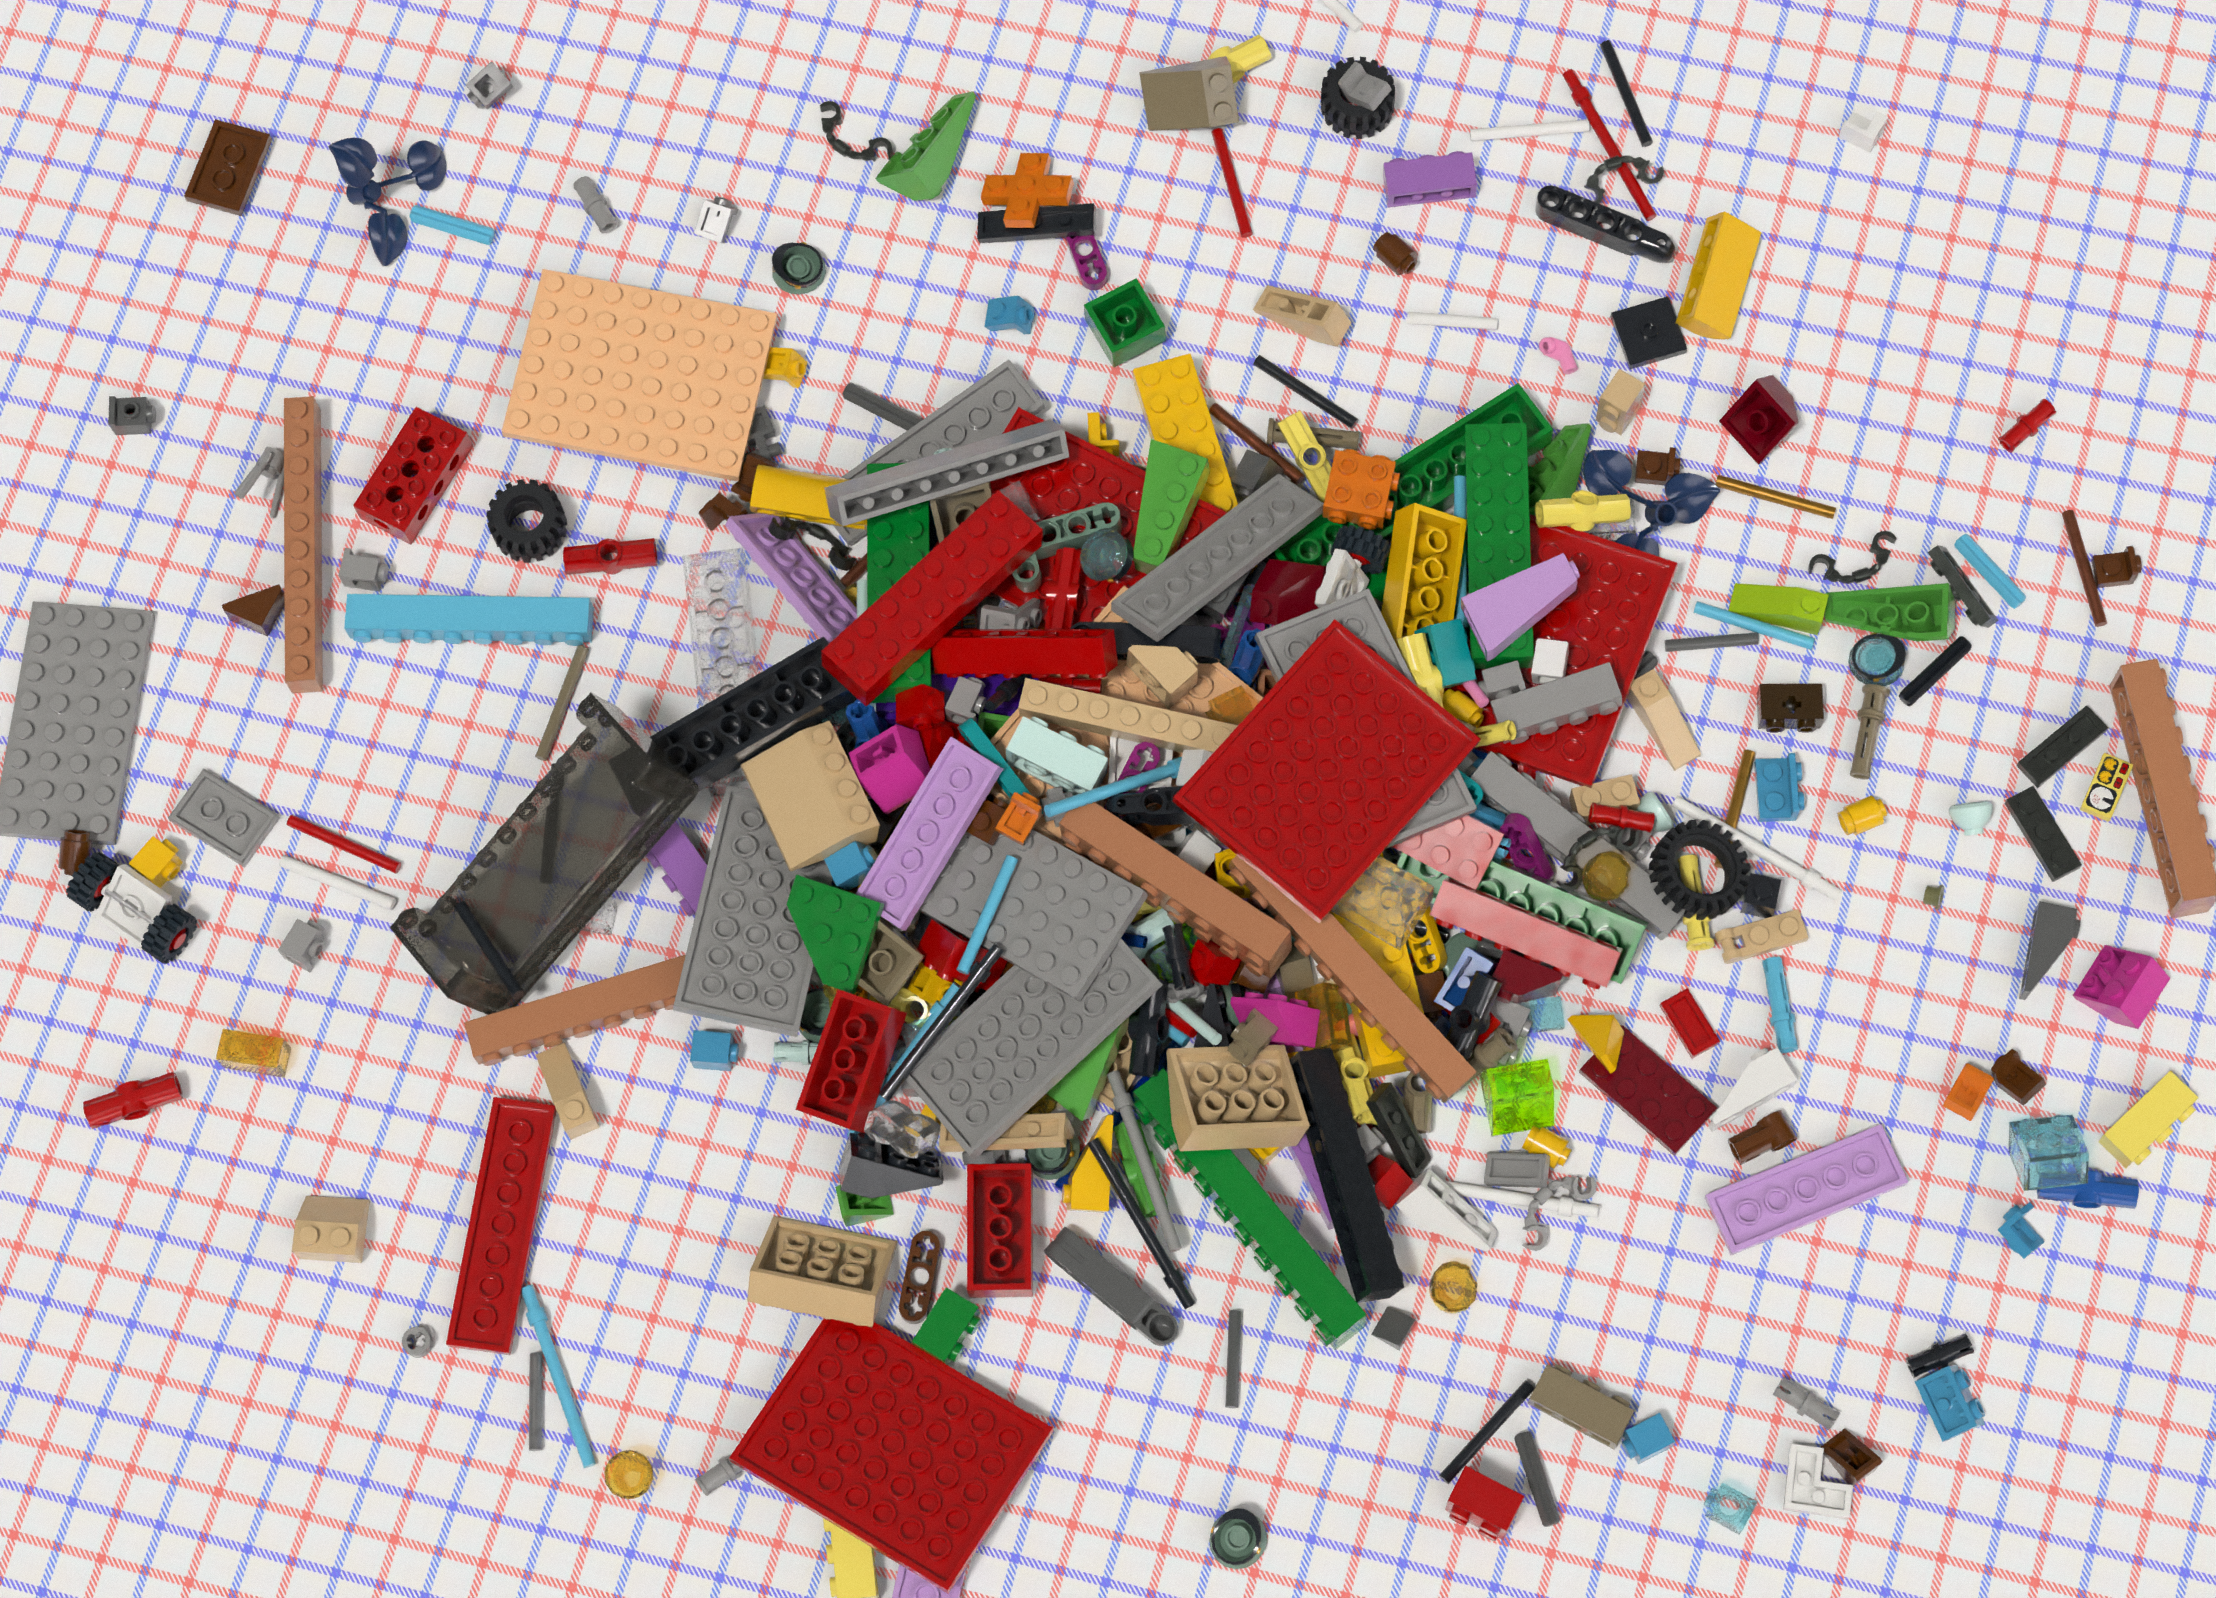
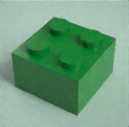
[1084,278,1166,368]

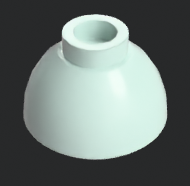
[1637,792,1674,832]
[1948,801,1993,836]

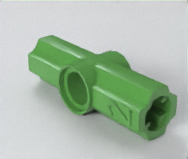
[1114,1119,1169,1218]

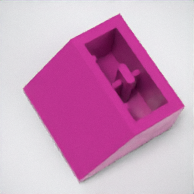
[849,724,930,814]
[2073,945,2170,1029]
[1230,992,1320,1048]

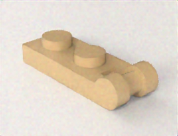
[1715,909,1809,964]

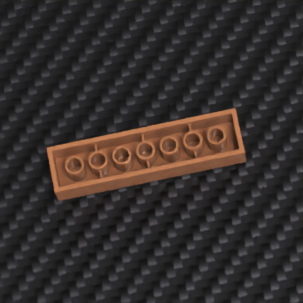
[2109,659,2216,919]
[1059,802,1292,979]

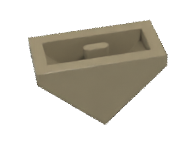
[1275,941,1317,1002]

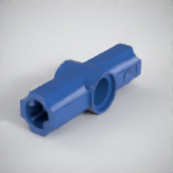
[1228,628,1265,688]
[846,699,888,749]
[2037,1170,2139,1209]

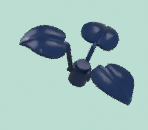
[328,138,446,266]
[1583,450,1720,556]

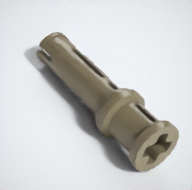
[1266,418,1359,450]
[1850,684,1890,780]
[1439,1027,1517,1103]

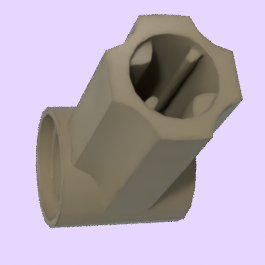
[1403,1072,1432,1134]

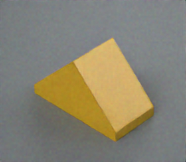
[1567,1015,1624,1074]

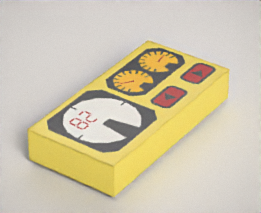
[2080,753,2133,822]

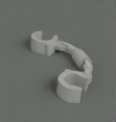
[1522,1176,1596,1251]

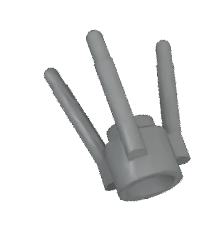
[235,447,284,518]

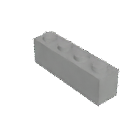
[1491,662,1622,744]

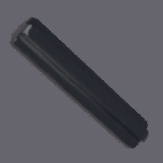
[1899,636,1972,706]

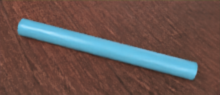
[1693,601,1815,650]
[956,855,1018,975]

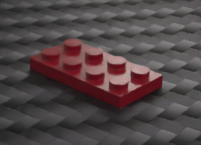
[1579,1024,1717,1156]

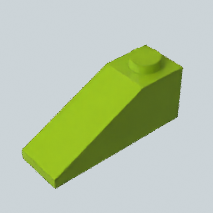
[1728,583,1829,635]

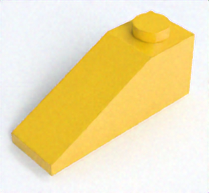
[1062,1115,1113,1213]

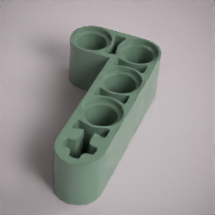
[1012,502,1123,593]

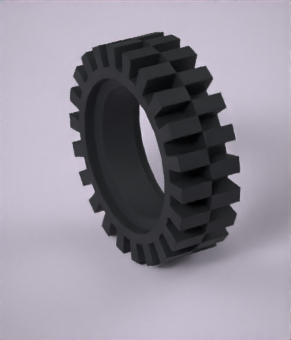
[1649,820,1750,920]

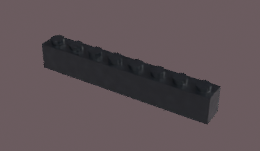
[1289,1048,1404,1303]

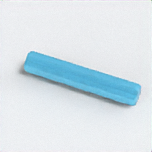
[410,205,495,245]
[1954,534,2026,609]

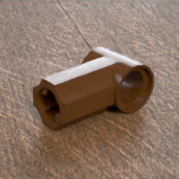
[1728,1110,1797,1165]

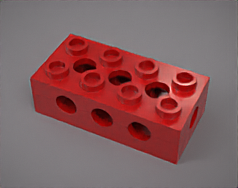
[353,407,473,545]

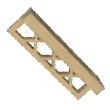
[939,1113,1074,1152]

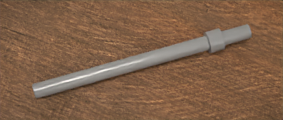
[1107,1071,1182,1252]

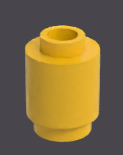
[1442,689,1484,728]
[1837,795,1887,835]
[1522,1126,1572,1169]

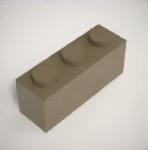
[1528,1364,1634,1450]

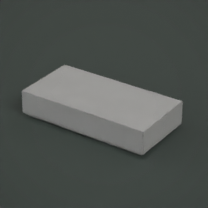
[1484,1152,1550,1188]

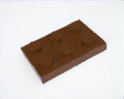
[184,119,272,216]

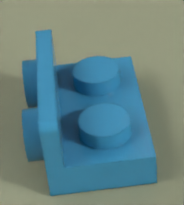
[1754,753,1804,822]
[1915,1365,1985,1442]

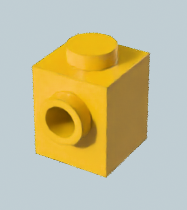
[128,836,183,888]
[907,961,962,1004]

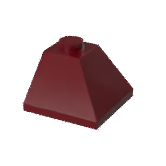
[1719,375,1799,465]
[1249,559,1326,625]
[1493,950,1563,1004]

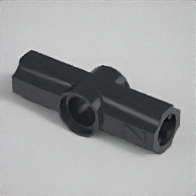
[1446,970,1502,1061]
[1128,979,1169,1077]

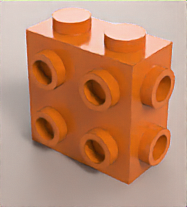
[1323,449,1400,530]

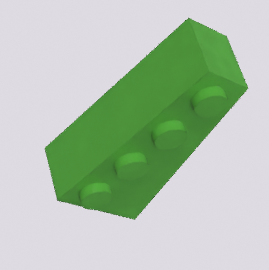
[1133,439,1210,574]
[1047,1012,1134,1121]

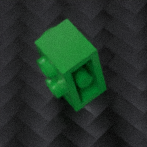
[912,1287,982,1365]

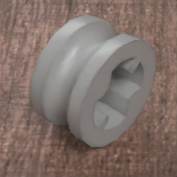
[402,1327,433,1358]

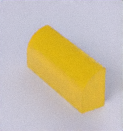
[1676,211,1761,339]
[750,464,867,530]

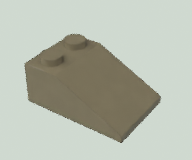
[1139,56,1239,131]
[929,482,993,543]
[858,917,925,1006]

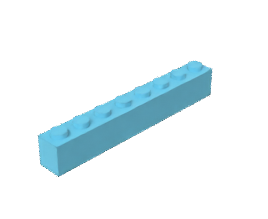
[344,594,594,646]

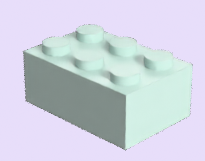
[1006,716,1108,796]

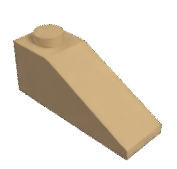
[1253,285,1352,347]
[1627,669,1701,771]
[536,1042,600,1140]

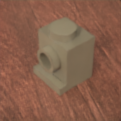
[1227,1008,1279,1066]

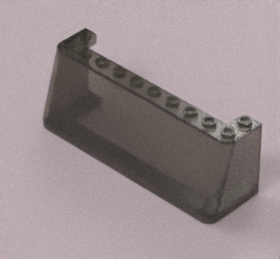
[390,692,699,1015]

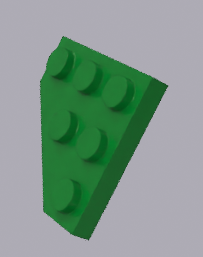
[786,875,885,994]

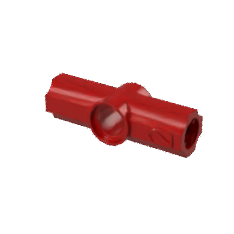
[563,538,658,575]
[1044,547,1083,629]
[83,1072,183,1129]

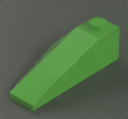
[875,91,976,201]
[1528,423,1591,516]
[1825,583,1956,642]

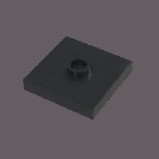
[1610,296,1687,370]

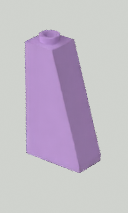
[1461,553,1580,661]

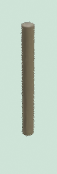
[535,645,589,761]

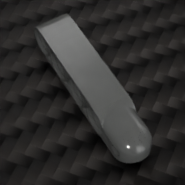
[1044,1227,1178,1346]

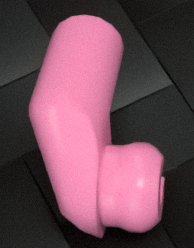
[1539,337,1578,374]

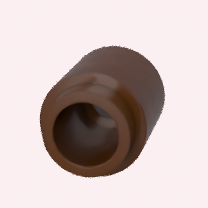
[1373,232,1417,275]
[58,829,92,876]

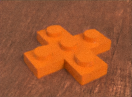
[981,153,1074,228]

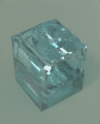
[1703,1483,1758,1535]

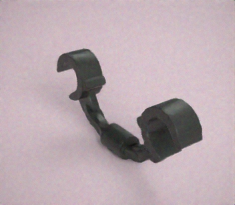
[820,101,893,162]
[1584,155,1664,204]
[768,517,856,571]
[1808,531,1896,584]
[1556,825,1640,891]

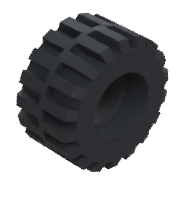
[1321,56,1395,139]
[486,479,567,563]

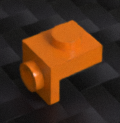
[995,792,1042,846]
[1942,1063,1994,1121]

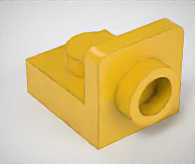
[763,347,807,388]
[1087,412,1120,456]

